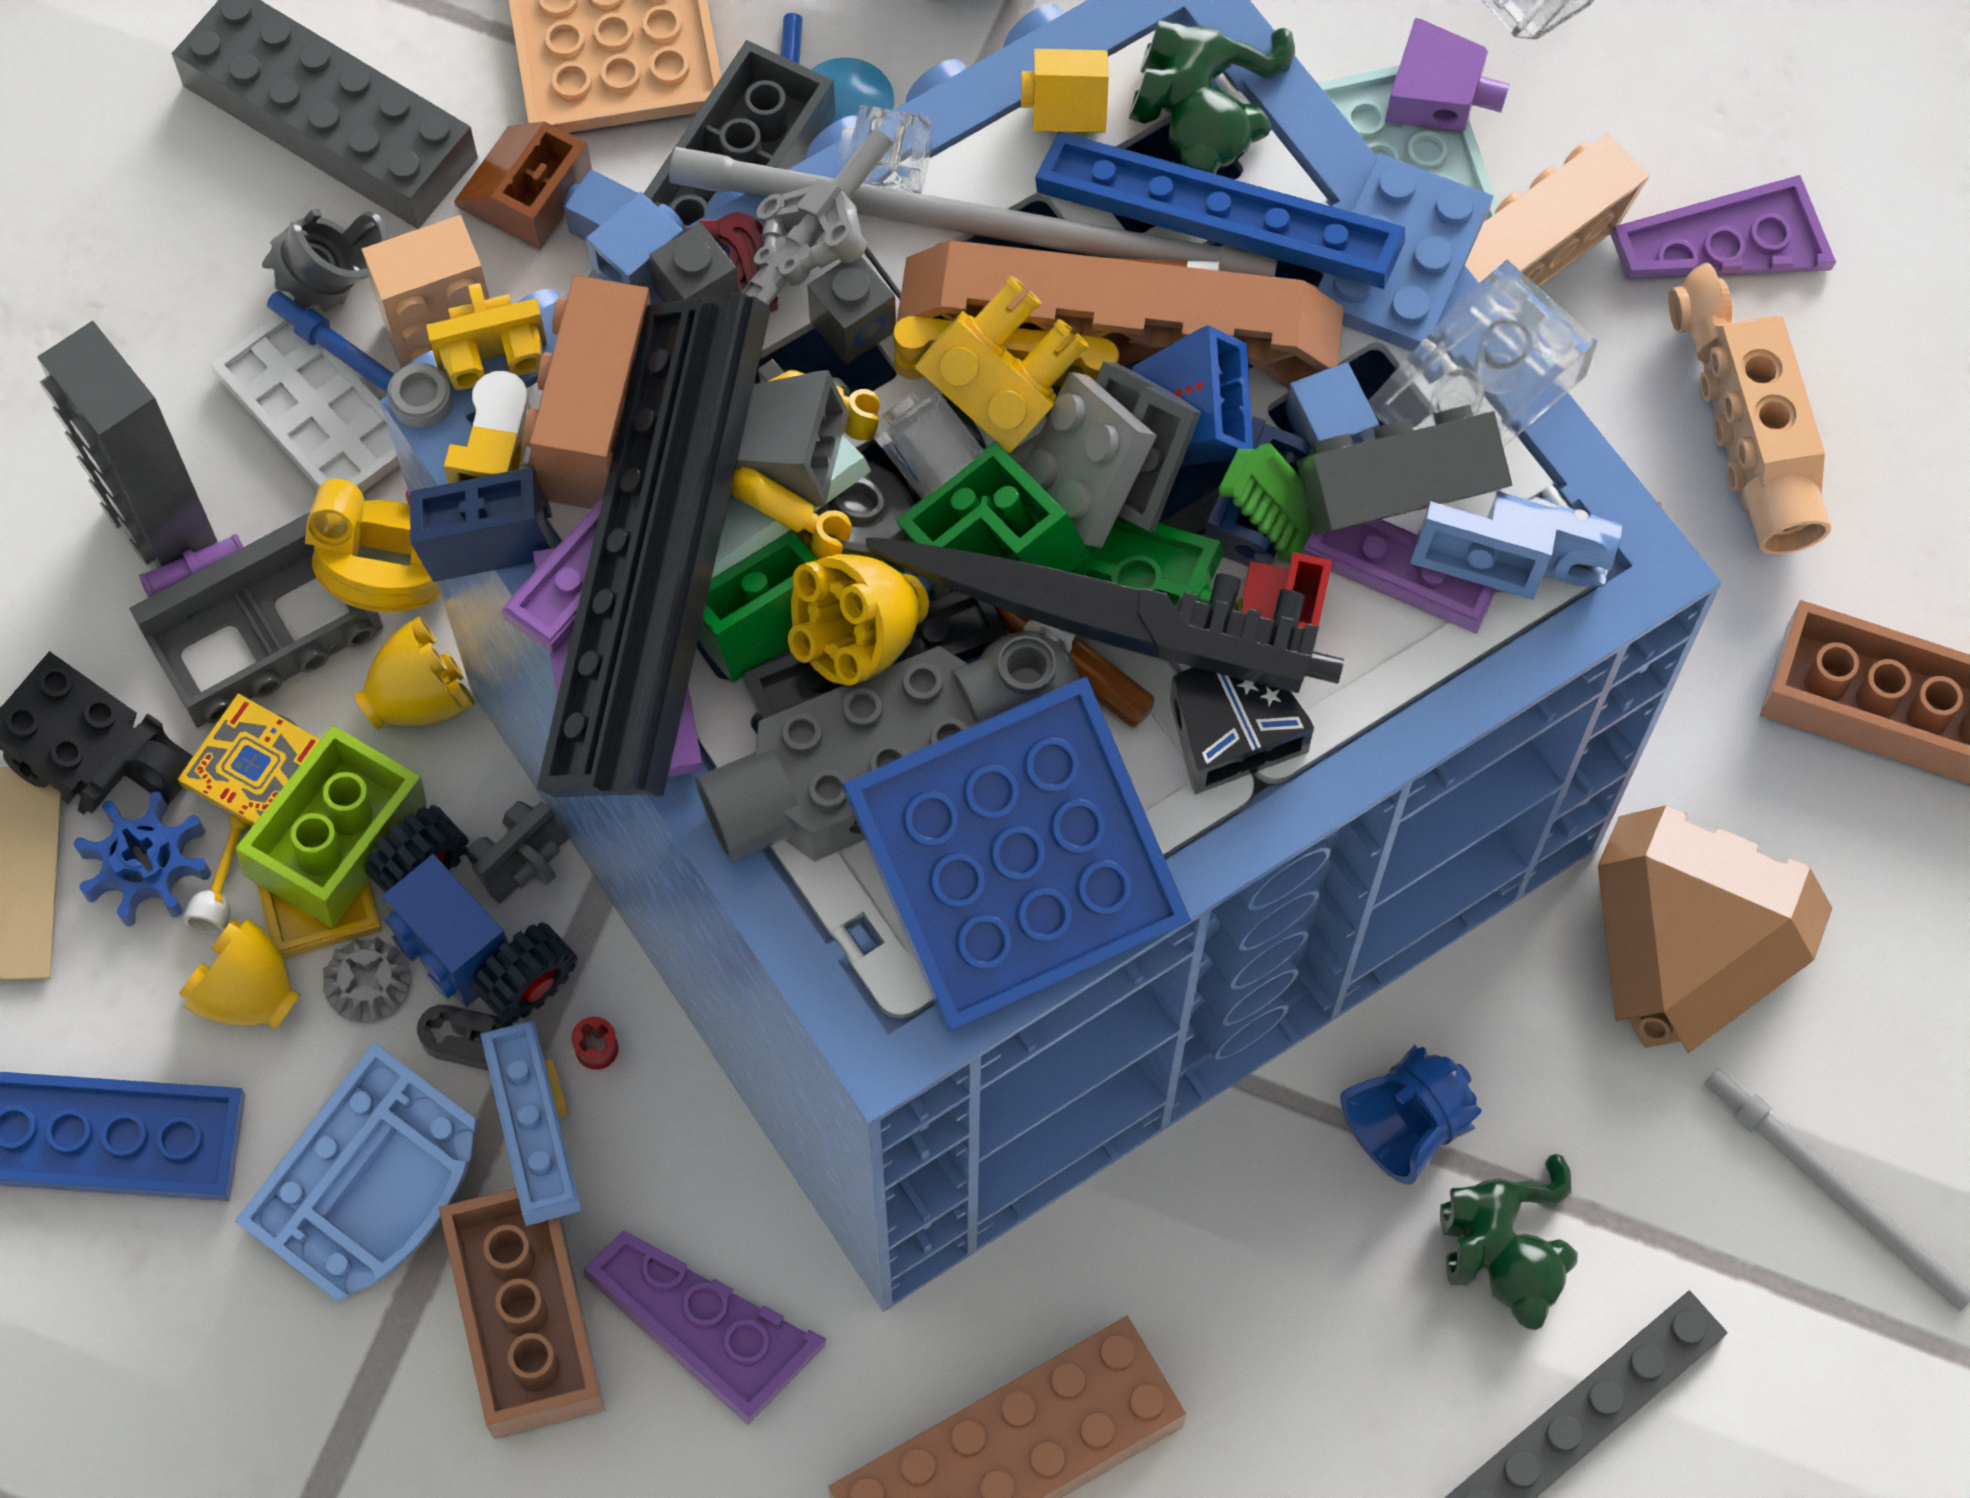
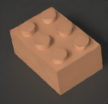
[523,275,651,509]

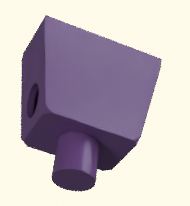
[1385,18,1510,132]

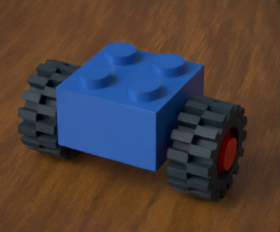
[364,805,578,1024]

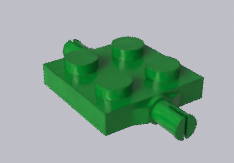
[1070,516,1244,612]

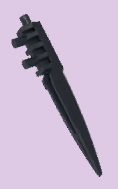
[865,538,1344,693]

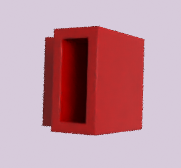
[1242,552,1333,628]

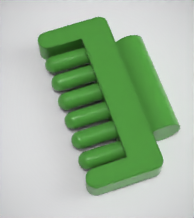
[1219,443,1313,562]

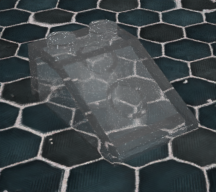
[1368,259,1598,448]

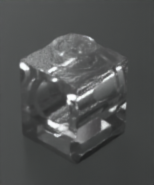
[839,105,932,194]

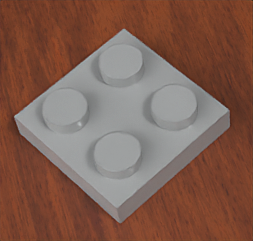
[1023,371,1157,548]

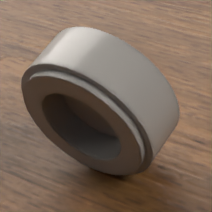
[387,363,453,429]

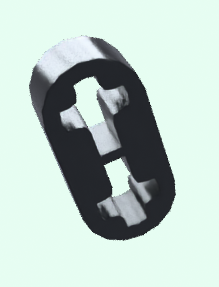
[417,1005,513,1071]

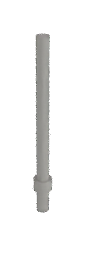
[1704,1068,1970,1311]

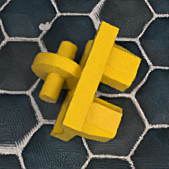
[426,283,547,391]

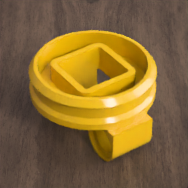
[305,479,441,613]

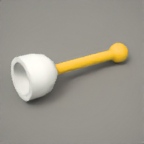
[183,815,249,936]

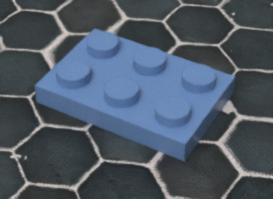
[1318,153,1493,356]

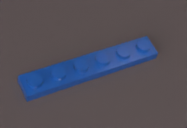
[1035,132,1405,289]

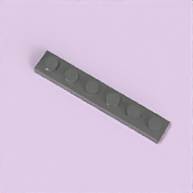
[1445,1290,1728,1498]

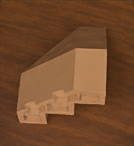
[1598,805,1833,1053]

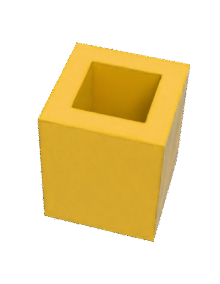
[1021,49,1109,133]

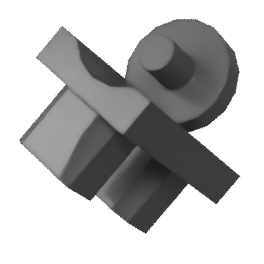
[465,801,569,904]

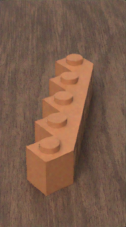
[896,240,1344,388]

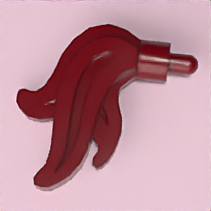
[685,212,778,312]

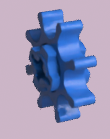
[74,792,211,926]

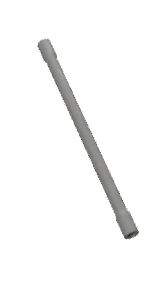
[669,147,1278,277]

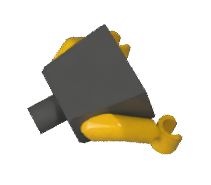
[730,370,880,559]

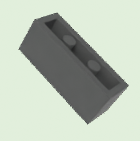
[1296,404,1513,536]

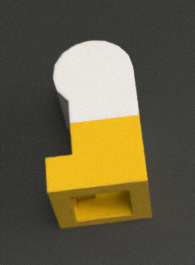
[444,371,531,483]

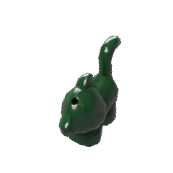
[1129,19,1296,174]
[1440,1154,1578,1331]

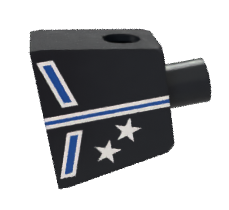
[1170,666,1314,795]

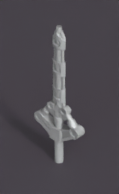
[742,129,893,306]

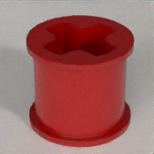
[571,1016,619,1070]

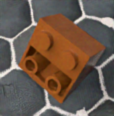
[454,121,592,250]

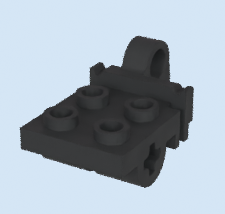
[0,651,193,815]

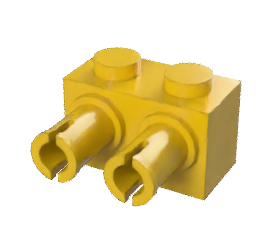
[914,276,1089,453]

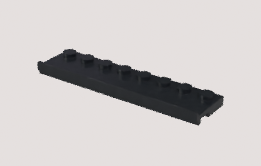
[536,291,770,797]

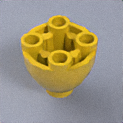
[788,554,929,686]
[355,616,475,730]
[178,918,301,1030]

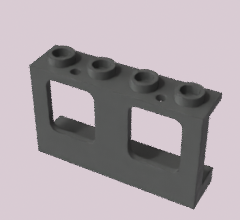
[129,512,383,728]

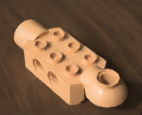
[1668,263,1831,555]

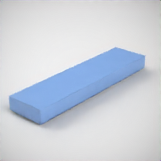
[480,1020,581,1226]

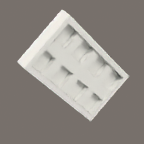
[210,315,400,493]

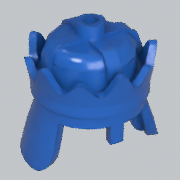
[1340,1044,1482,1185]

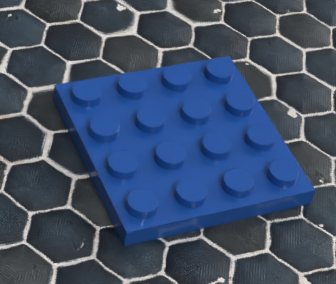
[841,677,1191,1031]

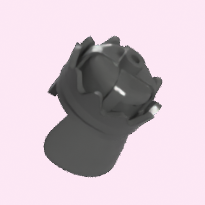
[262,209,390,312]

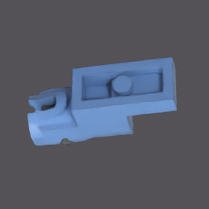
[1410,491,1622,600]

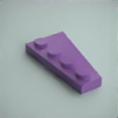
[584,1230,826,1425]

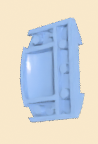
[235,1042,478,1302]

